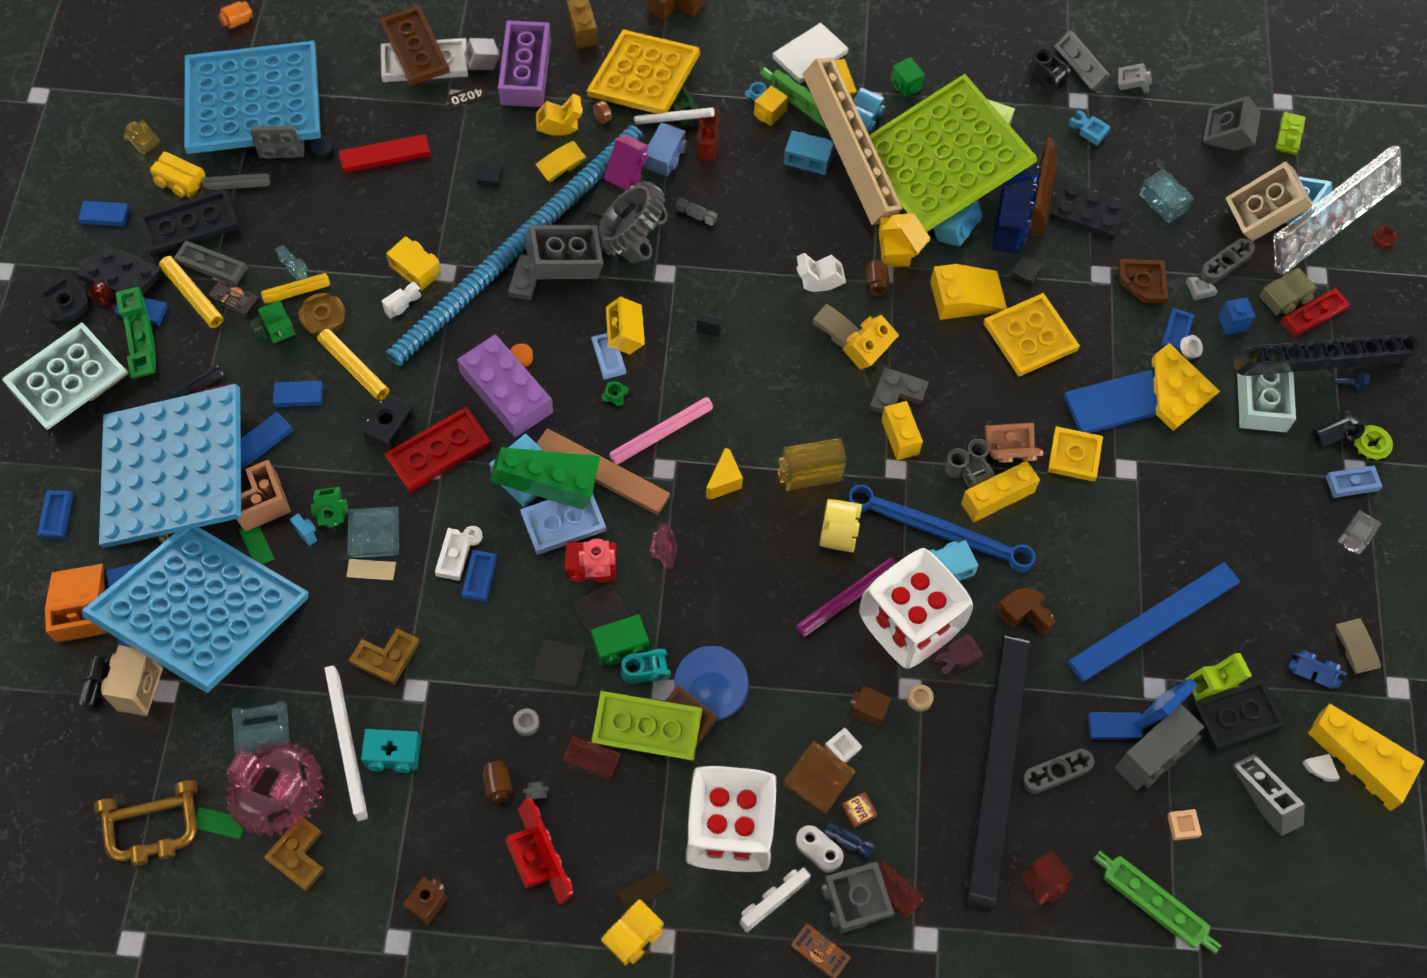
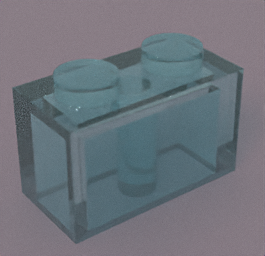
[1139,169,1194,223]

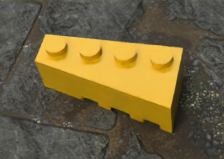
[1308,704,1424,812]

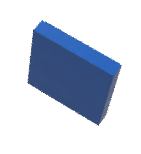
[1133,678,1197,730]

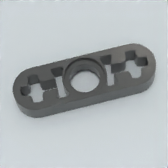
[1200,238,1255,284]
[1022,749,1094,794]

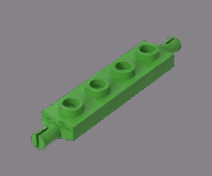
[760,67,828,130]
[1093,851,1221,954]

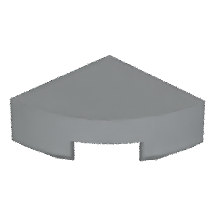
[1186,277,1217,300]

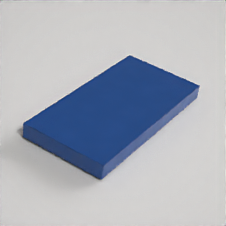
[1063,370,1157,433]

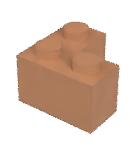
[237,460,291,531]

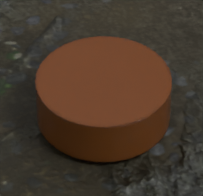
[593,101,612,124]

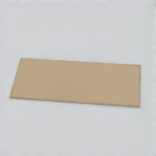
[346,559,396,580]

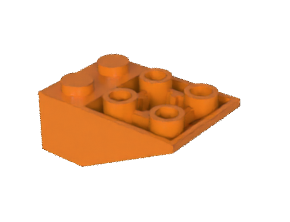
[45,564,108,643]

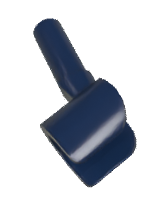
[1334,372,1370,391]

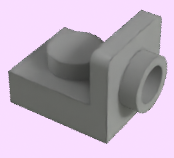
[1118,63,1152,93]

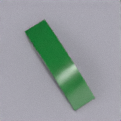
[116,286,156,379]

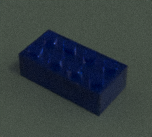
[991,156,1040,254]

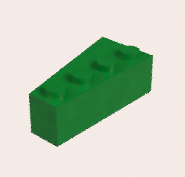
[490,447,601,510]

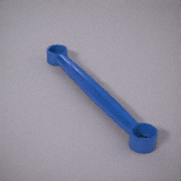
[848,485,1036,573]

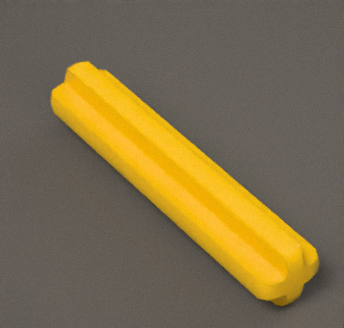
[261,273,330,304]

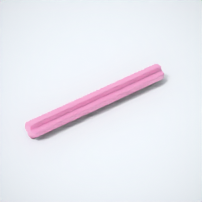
[610,397,713,465]

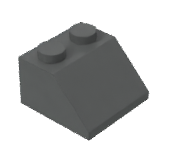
[1203,96,1261,151]

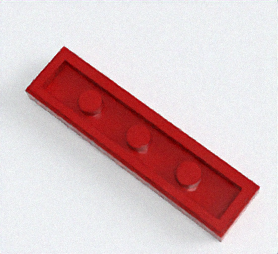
[339,134,431,173]

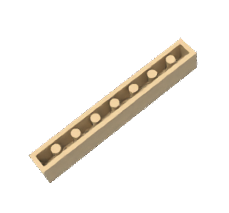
[803,57,903,225]

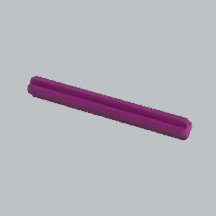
[797,558,896,636]

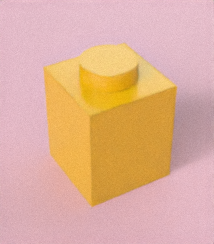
[754,86,788,126]

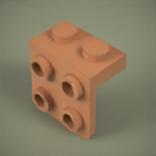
[985,423,1043,462]

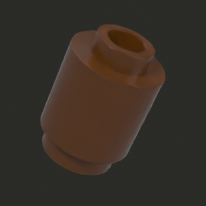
[865,260,890,296]
[482,761,513,803]

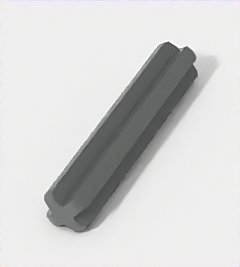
[203,173,270,190]

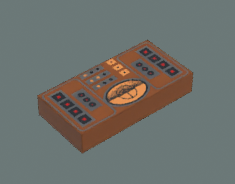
[790,923,851,978]

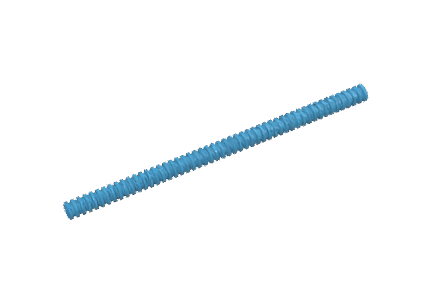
[386,125,643,366]

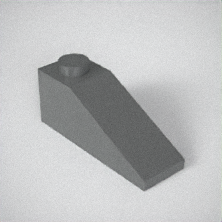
[1233,754,1305,836]

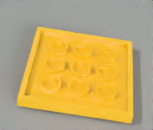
[587,30,700,114]

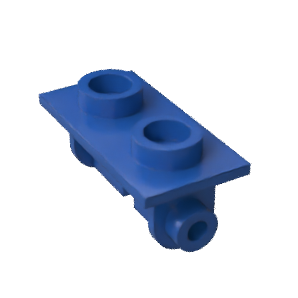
[1288,650,1347,689]

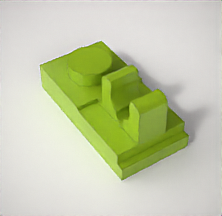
[1275,112,1305,155]

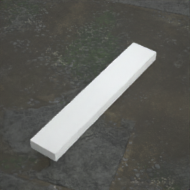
[325,666,368,821]

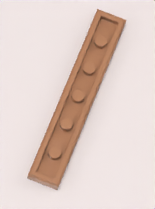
[536,428,670,515]

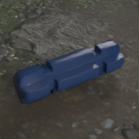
[824,822,874,859]

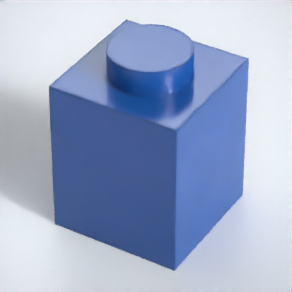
[1218,297,1255,335]

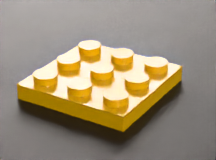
[983,293,1080,377]

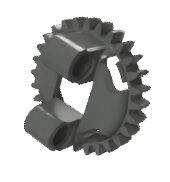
[597,181,668,263]

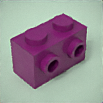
[604,135,649,190]

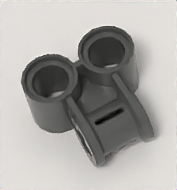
[944,439,995,489]

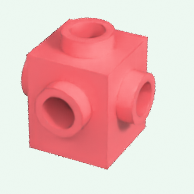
[579,539,615,577]

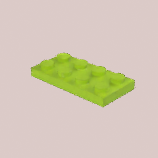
[591,691,702,760]

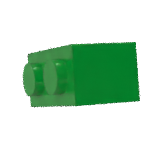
[591,614,649,666]

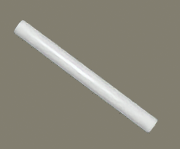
[634,108,714,125]

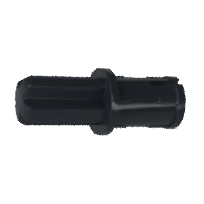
[79,655,108,708]

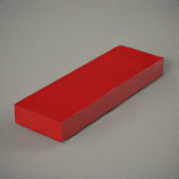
[1281,288,1350,338]

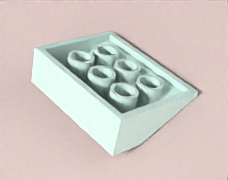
[2,323,127,430]

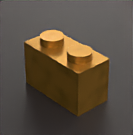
[567,0,598,49]

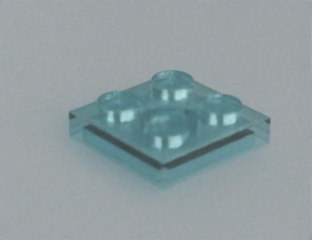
[348,507,399,558]

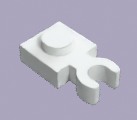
[382,282,422,319]

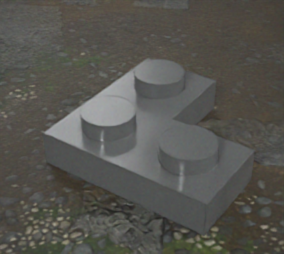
[869,367,929,414]

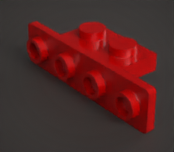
[505,798,573,904]

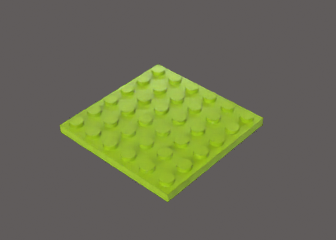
[869,74,1037,232]

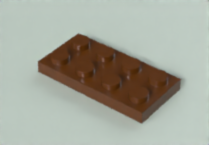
[380,6,450,86]

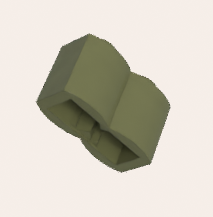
[1259,268,1317,316]

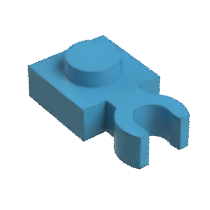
[1069,110,1111,145]

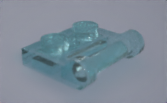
[232,700,289,755]

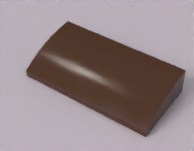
[1026,137,1058,238]

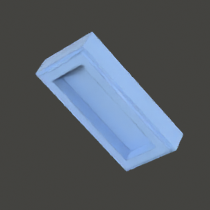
[591,333,626,379]

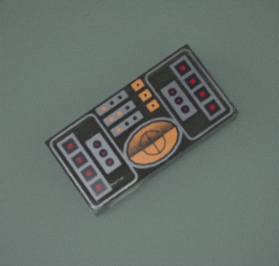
[208,278,261,318]

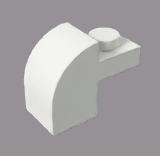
[797,253,846,292]

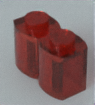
[697,108,720,161]

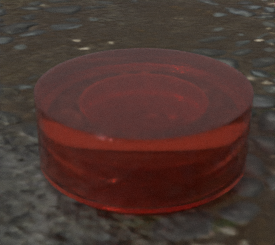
[1373,225,1398,248]
[89,281,113,305]

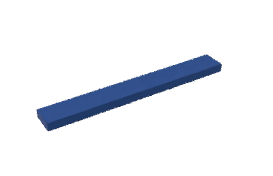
[1068,562,1240,683]

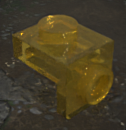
[124,120,161,155]

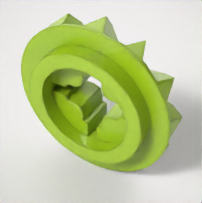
[1353,425,1393,461]

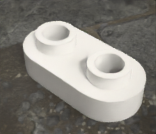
[796,826,843,872]

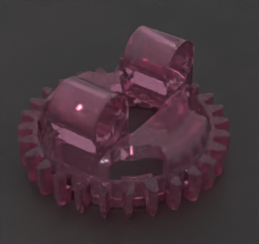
[225,740,324,837]

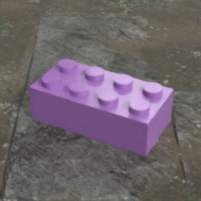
[498,21,551,107]
[457,334,553,438]

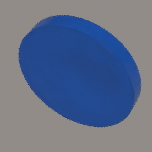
[674,646,749,721]

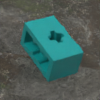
[361,729,421,773]

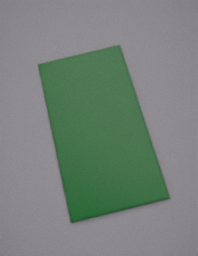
[239,526,274,565]
[196,807,247,839]

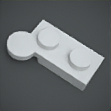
[435,526,483,581]

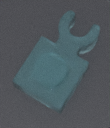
[275,245,308,281]

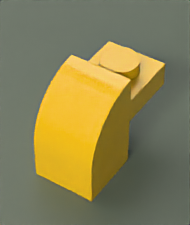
[536,94,583,136]

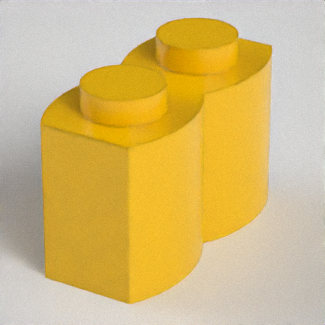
[601,899,664,966]

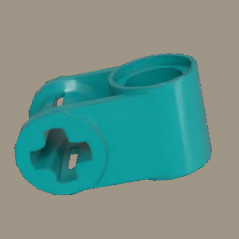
[621,649,671,684]

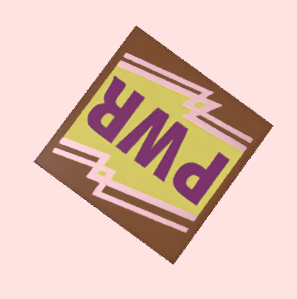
[841,792,878,828]

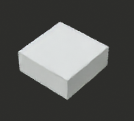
[825,727,862,765]

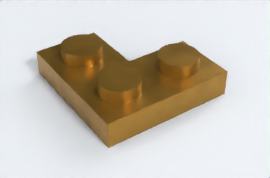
[348,629,420,685]
[264,815,324,892]

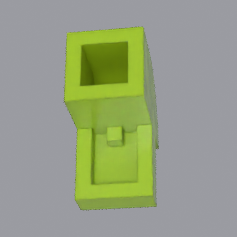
[1185,653,1252,701]

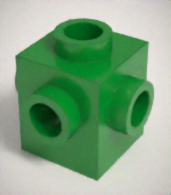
[311,487,348,527]

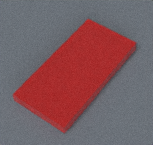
[384,407,492,493]

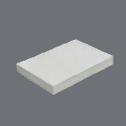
[773,23,848,84]

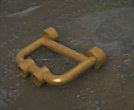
[94,780,198,866]

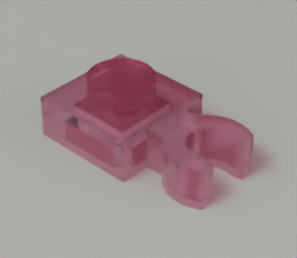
[935,634,983,674]

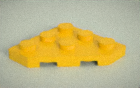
[1151,343,1220,431]

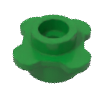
[602,382,629,406]

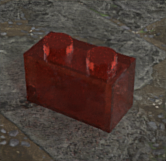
[1021,850,1073,905]

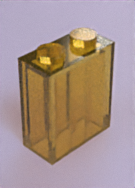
[778,438,846,491]

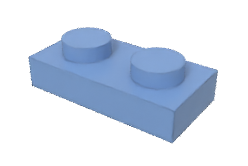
[1326,466,1383,498]

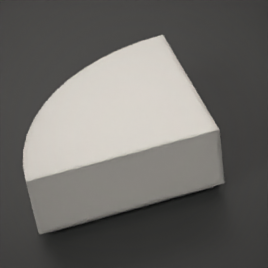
[1303,754,1340,782]

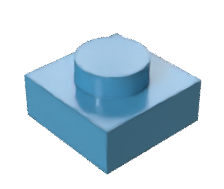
[290,514,317,546]

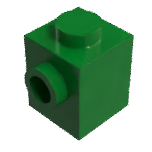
[890,57,925,97]

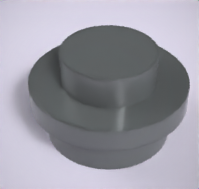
[523,782,549,800]

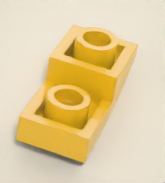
[536,141,587,183]

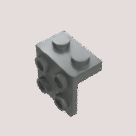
[251,126,305,159]

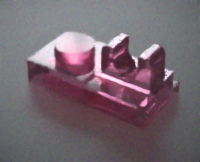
[649,523,678,568]

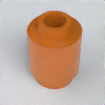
[219,1,253,29]

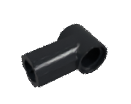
[1311,410,1365,448]

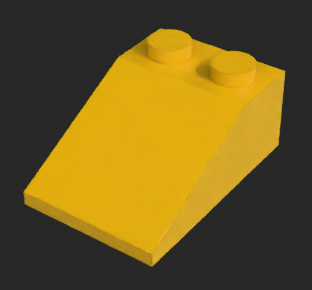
[930,264,1007,320]

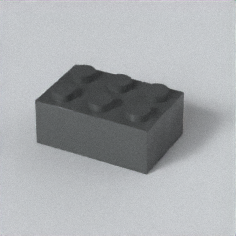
[525,225,603,279]
[1115,704,1204,791]

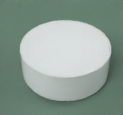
[1180,335,1203,359]

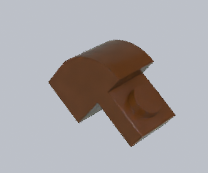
[996,588,1056,636]

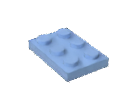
[520,493,606,555]

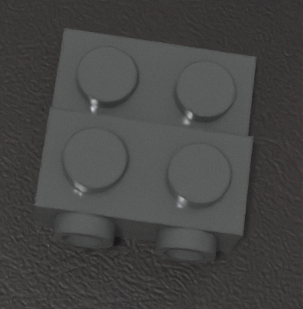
[821,862,894,933]

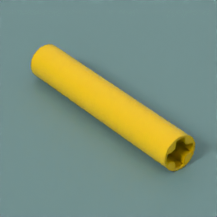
[159,256,224,328]
[317,329,389,401]

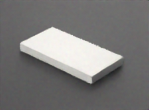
[381,38,468,82]

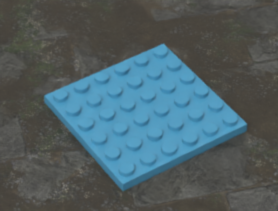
[185,41,321,154]
[99,384,241,548]
[82,527,309,693]

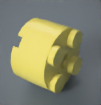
[820,499,862,553]

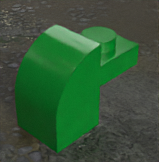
[258,300,296,343]

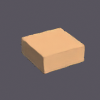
[1167,809,1202,841]

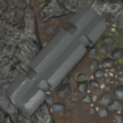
[676,198,717,225]

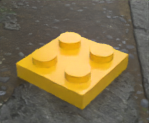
[1047,426,1103,482]

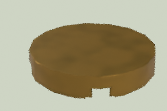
[298,293,346,336]

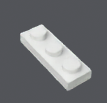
[740,868,811,932]

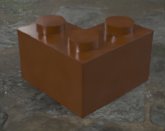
[647,0,705,21]

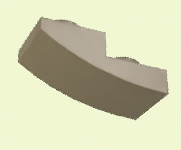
[813,304,860,348]
[1335,618,1381,674]

